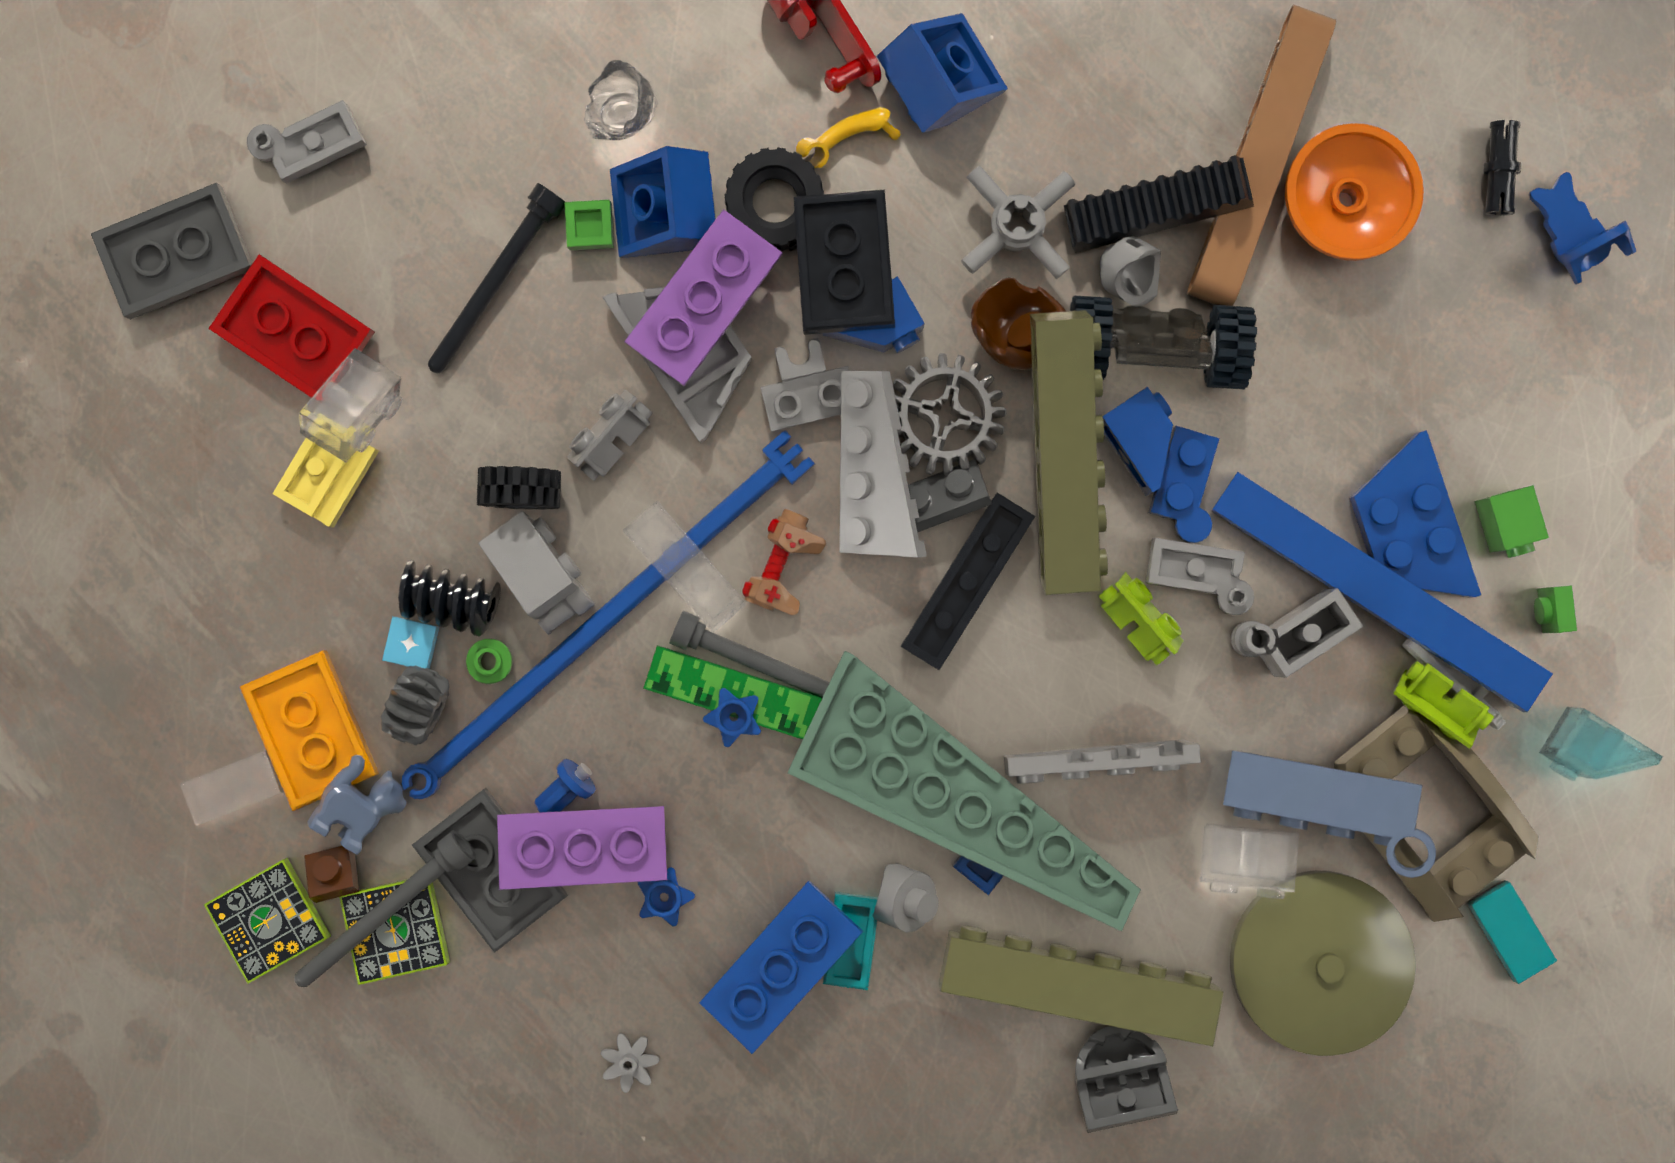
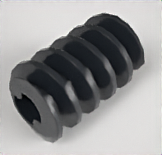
[398,560,501,637]

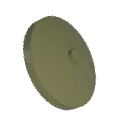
[1230,871,1416,1056]

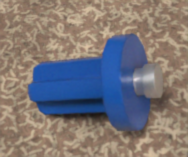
[534,759,596,813]

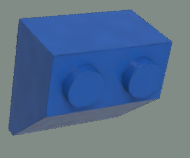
[876,13,1008,133]
[610,146,716,258]

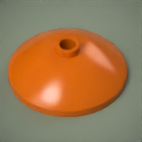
[1285,123,1424,261]

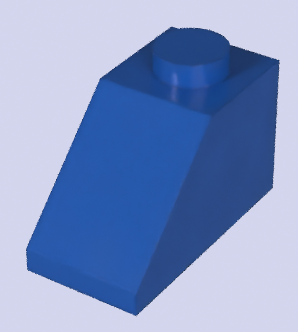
[822,276,925,353]
[1102,387,1173,496]

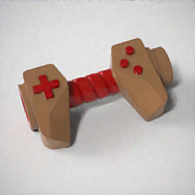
[742,509,826,615]

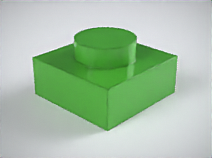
[565,200,614,251]
[1534,585,1577,633]

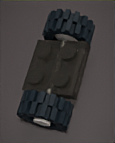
[1070,295,1257,390]

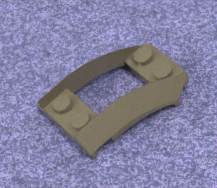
[1334,705,1539,922]

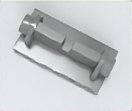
[567,390,653,481]

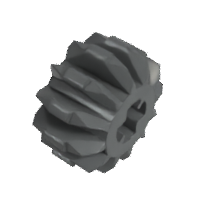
[381,665,449,745]

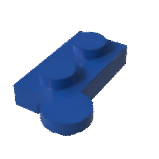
[1148,426,1220,543]

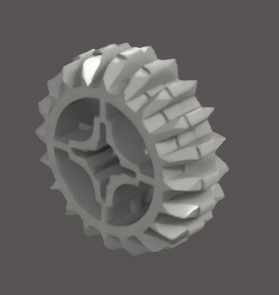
[893,353,1007,476]

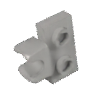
[760,338,849,431]

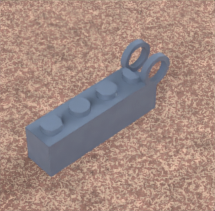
[1223,751,1436,878]

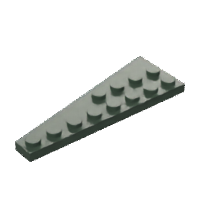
[788,651,1141,931]

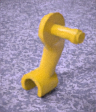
[796,107,901,168]

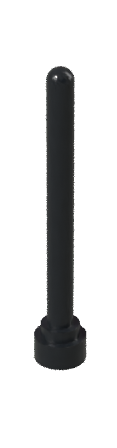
[428,183,565,373]

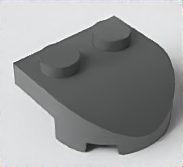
[1075,1026,1178,1133]

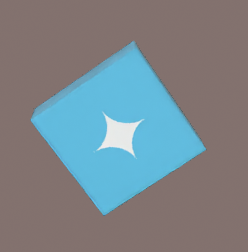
[382,616,440,669]

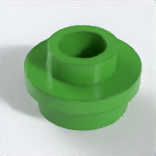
[466,639,513,684]

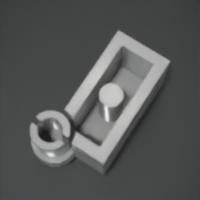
[478,511,595,635]
[1231,588,1363,678]

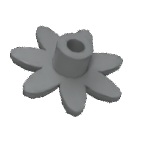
[601,1033,660,1093]

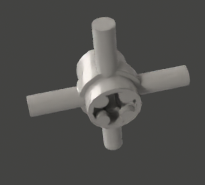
[961,166,1075,280]

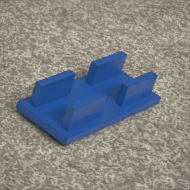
[699,880,863,1054]

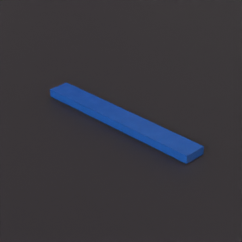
[1212,472,1553,713]

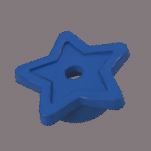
[703,688,761,747]
[638,867,695,926]

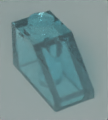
[1539,707,1663,781]

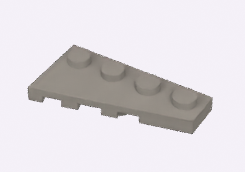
[839,371,927,558]
[1004,739,1201,784]

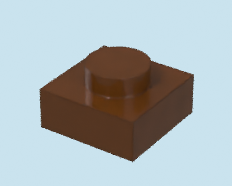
[304,846,359,903]

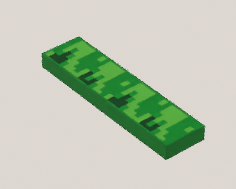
[643,645,822,739]

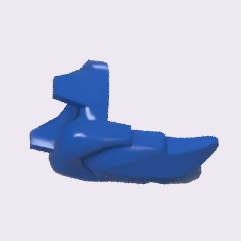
[1529,172,1637,285]

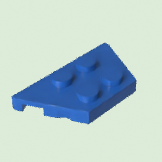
[1349,430,1481,598]

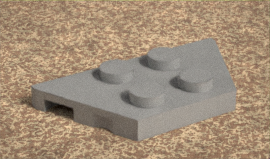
[603,287,752,443]

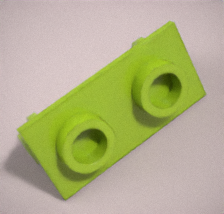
[1098,572,1184,665]
[1393,661,1494,749]

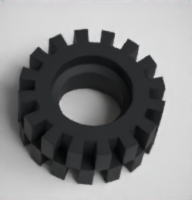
[477,466,561,510]

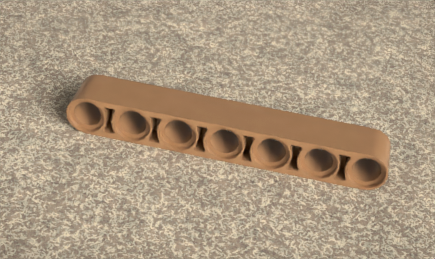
[1187,4,1336,306]

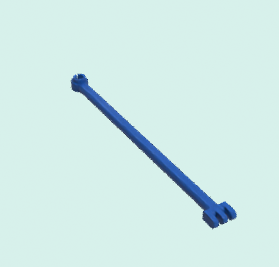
[402,430,815,799]

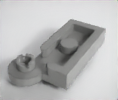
[247,100,367,184]
[1145,538,1254,615]

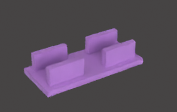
[624,209,783,386]
[497,806,667,890]

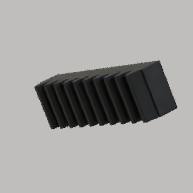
[1064,155,1254,253]
[900,492,1036,670]

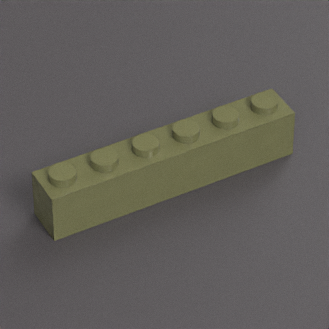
[1030,310,1108,595]
[938,926,1224,1047]

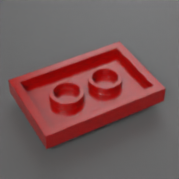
[208,254,375,406]

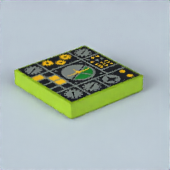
[204,858,331,984]
[339,879,450,985]

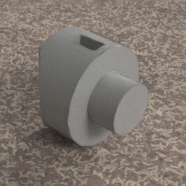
[1100,236,1161,307]
[872,863,938,933]

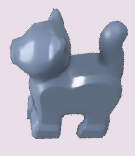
[308,755,407,855]

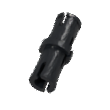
[1484,120,1521,216]

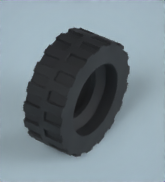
[724,147,824,251]

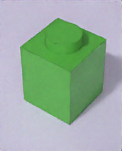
[1474,485,1549,558]

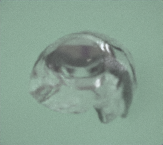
[584,60,658,140]

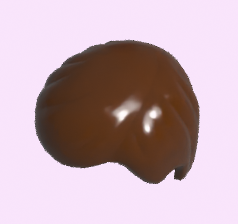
[971,277,1066,370]

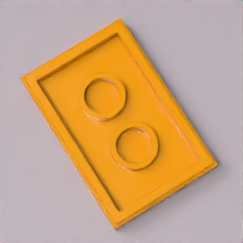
[240,650,379,811]

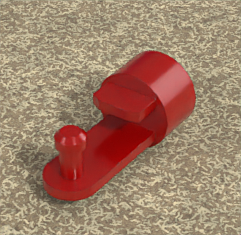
[767,0,881,94]

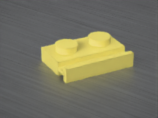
[272,416,379,528]

